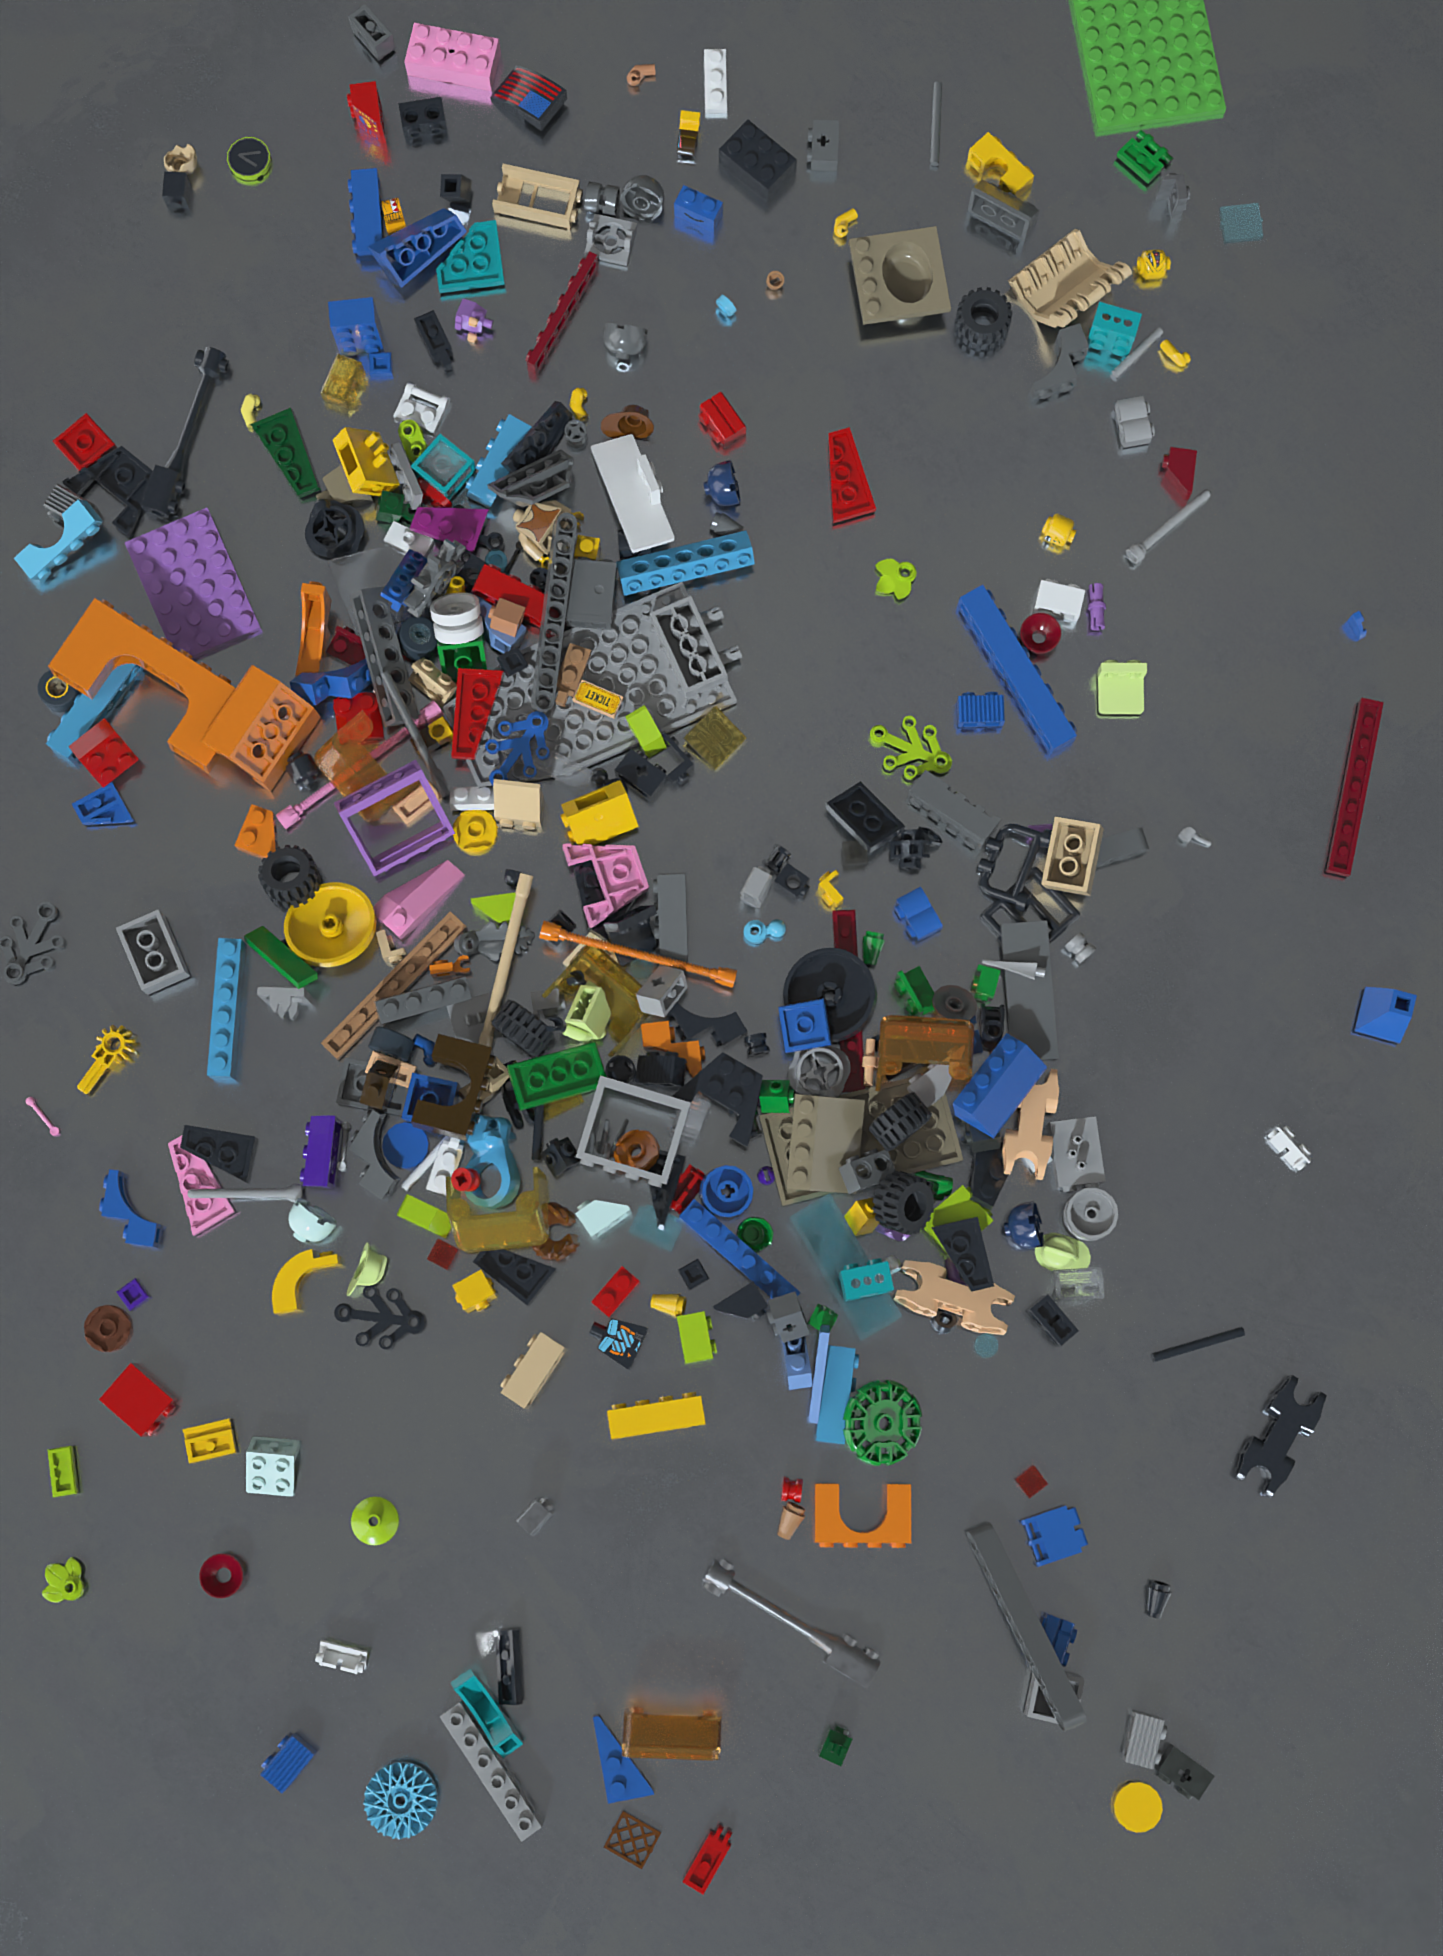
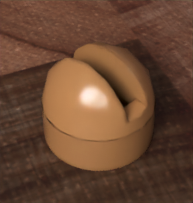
[766,271,784,290]

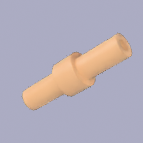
[862,1039,877,1086]

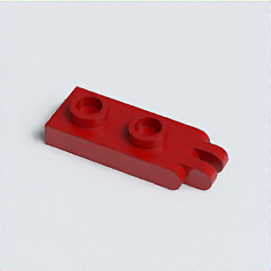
[682,1825,733,1895]

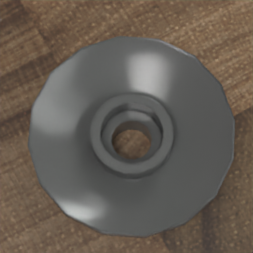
[932,985,977,1023]

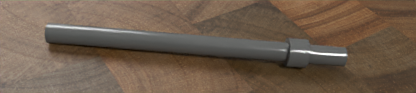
[380,670,450,798]

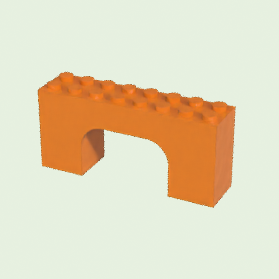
[48,598,236,774]

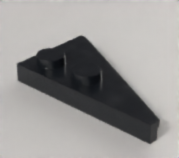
[648,1150,686,1230]

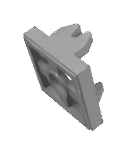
[584,214,637,266]
[257,986,312,1019]

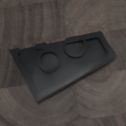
[180,1125,255,1182]
[970,1142,1015,1210]

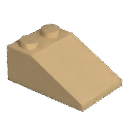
[493,779,545,830]

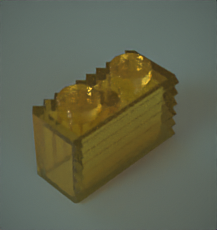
[320,354,366,409]

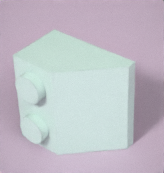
[575,1200,632,1240]

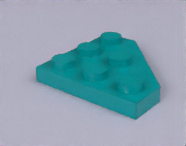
[436,220,505,293]

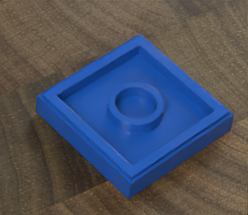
[778,999,832,1053]

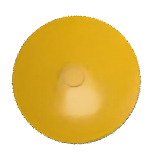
[284,882,377,967]

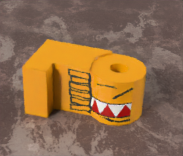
[381,197,406,236]

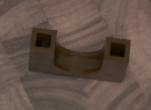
[411,1034,496,1141]

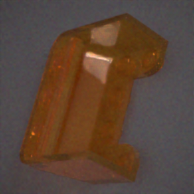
[314,710,421,822]

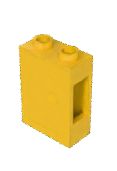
[333,427,400,496]
[560,780,639,846]

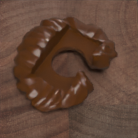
[526,1202,580,1261]

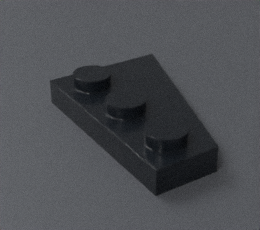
[931,1217,994,1292]
[472,1243,557,1306]

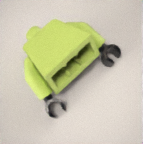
[546,970,611,1041]

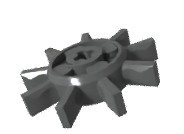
[403,539,466,618]

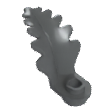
[454,921,535,961]

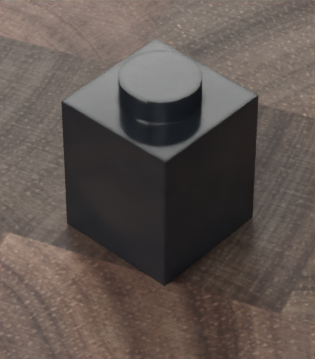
[162,171,191,209]
[440,174,472,203]

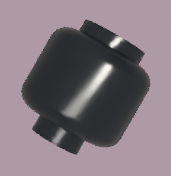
[286,751,320,787]

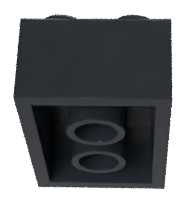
[719,119,797,202]

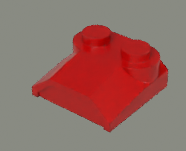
[333,692,385,745]

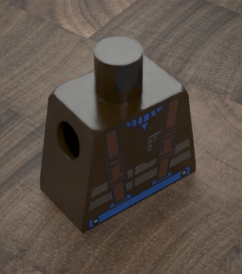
[360,1060,400,1110]

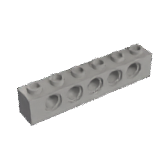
[440,1700,544,1842]

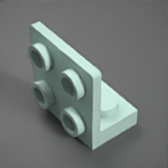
[246,1436,300,1496]

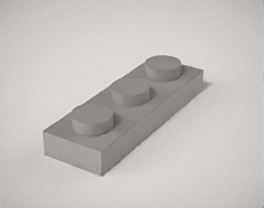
[388,442,423,510]

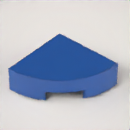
[1347,611,1367,640]

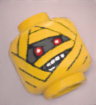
[1137,249,1171,280]

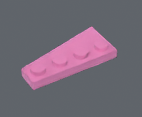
[168,1135,235,1236]

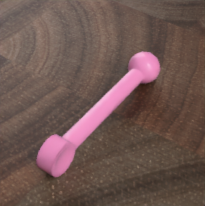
[26,1096,60,1136]

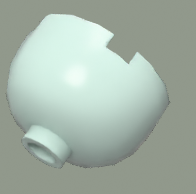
[288,1198,337,1243]

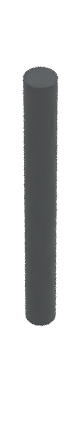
[930,82,942,166]

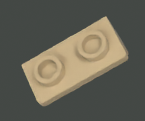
[408,658,457,708]

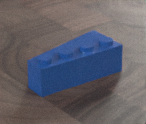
[367,208,467,288]

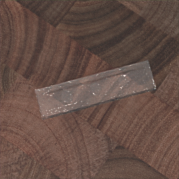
[503,731,594,793]

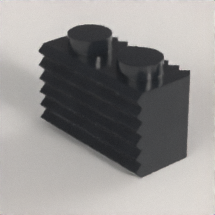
[635,1051,687,1087]

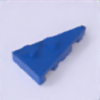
[593,1715,654,1804]

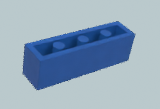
[348,168,384,262]

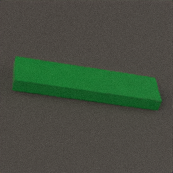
[244,926,318,989]

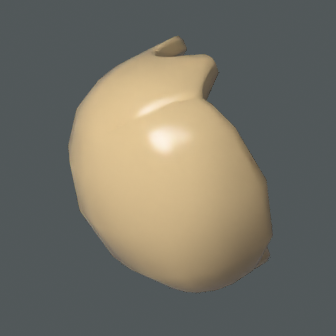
[164,144,197,176]

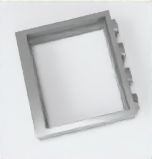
[576,1076,692,1188]

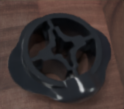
[305,498,364,562]

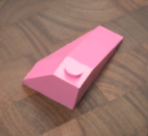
[373,860,465,942]

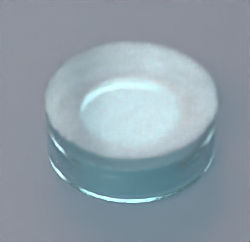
[630,958,653,979]
[974,1334,998,1358]

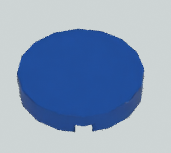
[382,1122,429,1169]

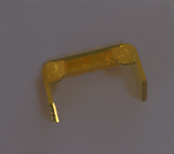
[541,945,649,1057]
[446,1167,549,1253]

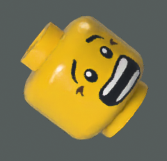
[1042,513,1077,547]

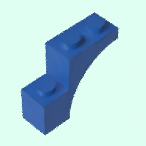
[289,658,372,705]
[99,1169,162,1248]

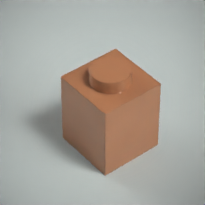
[488,598,525,637]

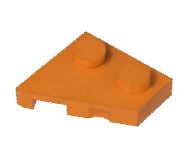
[234,804,276,858]

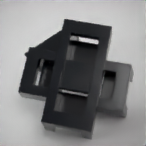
[890,827,943,870]

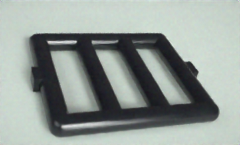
[980,867,1080,945]

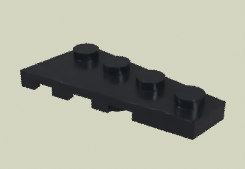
[501,401,573,473]

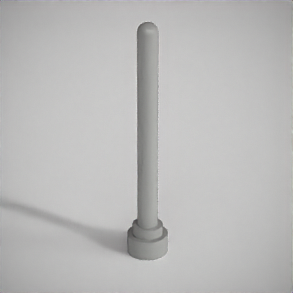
[1126,489,1211,564]
[187,1183,302,1202]

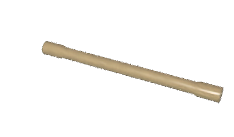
[478,873,534,1047]

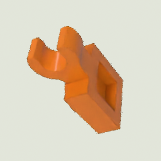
[429,955,471,978]

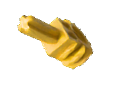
[77,1025,136,1094]

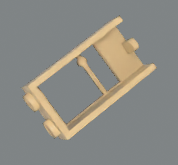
[492,164,583,230]

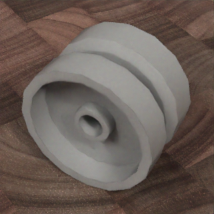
[1062,1187,1118,1242]

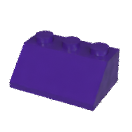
[300,1115,342,1190]

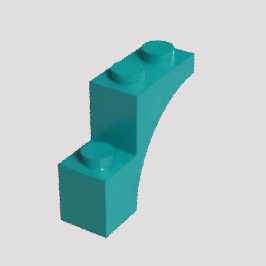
[450,1668,523,1758]

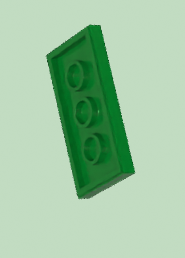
[507,1042,607,1111]

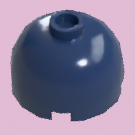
[703,460,741,506]
[1004,1201,1044,1248]

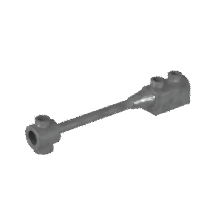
[703,1559,881,1688]

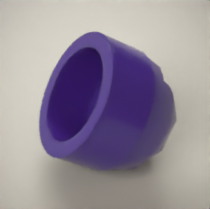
[757,1166,775,1185]

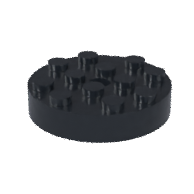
[783,948,878,1042]

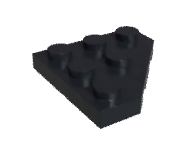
[573,860,636,941]

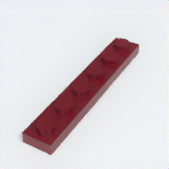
[526,251,598,374]

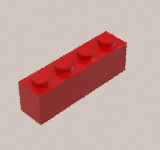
[470,564,559,633]

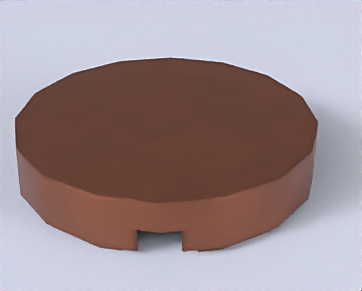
[84,1305,132,1352]

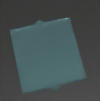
[1220,203,1263,242]

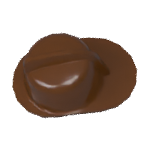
[601,404,654,439]

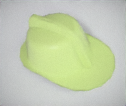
[1035,1233,1091,1276]
[347,1242,387,1296]

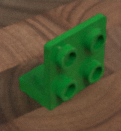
[893,966,935,1018]

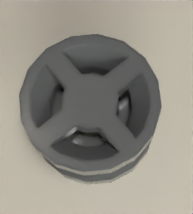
[565,420,587,447]

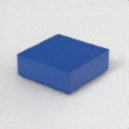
[369,352,393,377]

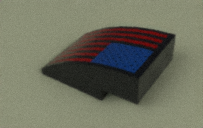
[490,65,568,131]

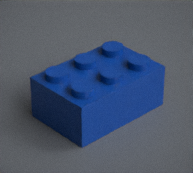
[328,297,384,356]

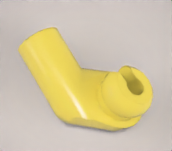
[241,394,261,428]

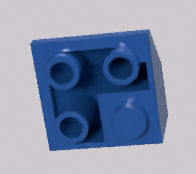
[1354,987,1417,1044]

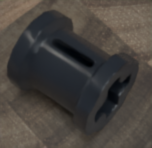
[762,844,792,874]

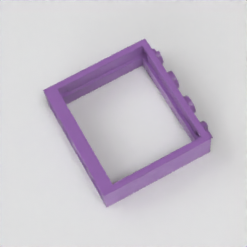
[334,760,455,876]

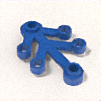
[485,711,550,786]

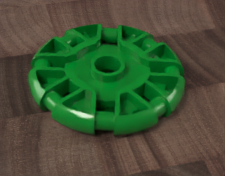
[843,1380,922,1466]

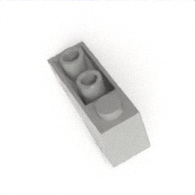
[907,1045,966,1108]

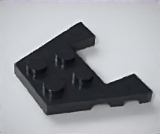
[62,446,153,537]
[671,1052,763,1147]

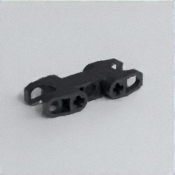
[1234,1375,1327,1498]

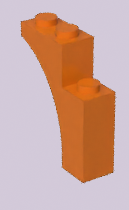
[295,581,332,677]

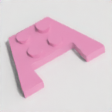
[562,843,649,928]

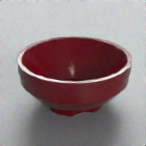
[1020,613,1061,654]
[199,1553,244,1598]

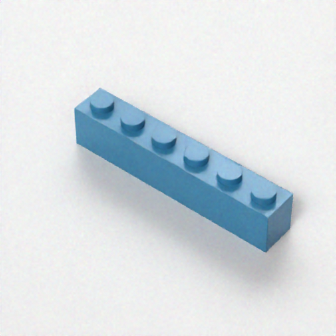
[46,664,143,764]
[207,938,247,1080]

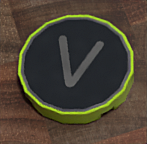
[227,137,271,180]

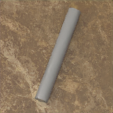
[1112,327,1163,378]

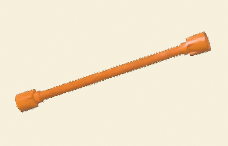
[539,920,737,988]

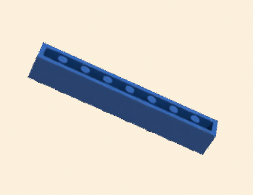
[958,585,1077,754]

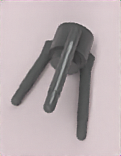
[589,1119,629,1160]

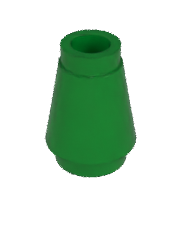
[863,931,885,965]

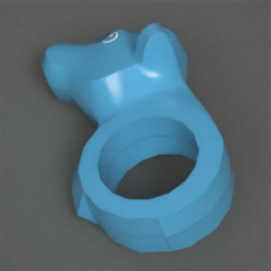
[463,1114,520,1209]

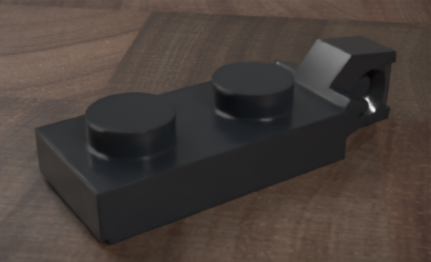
[414,310,453,372]

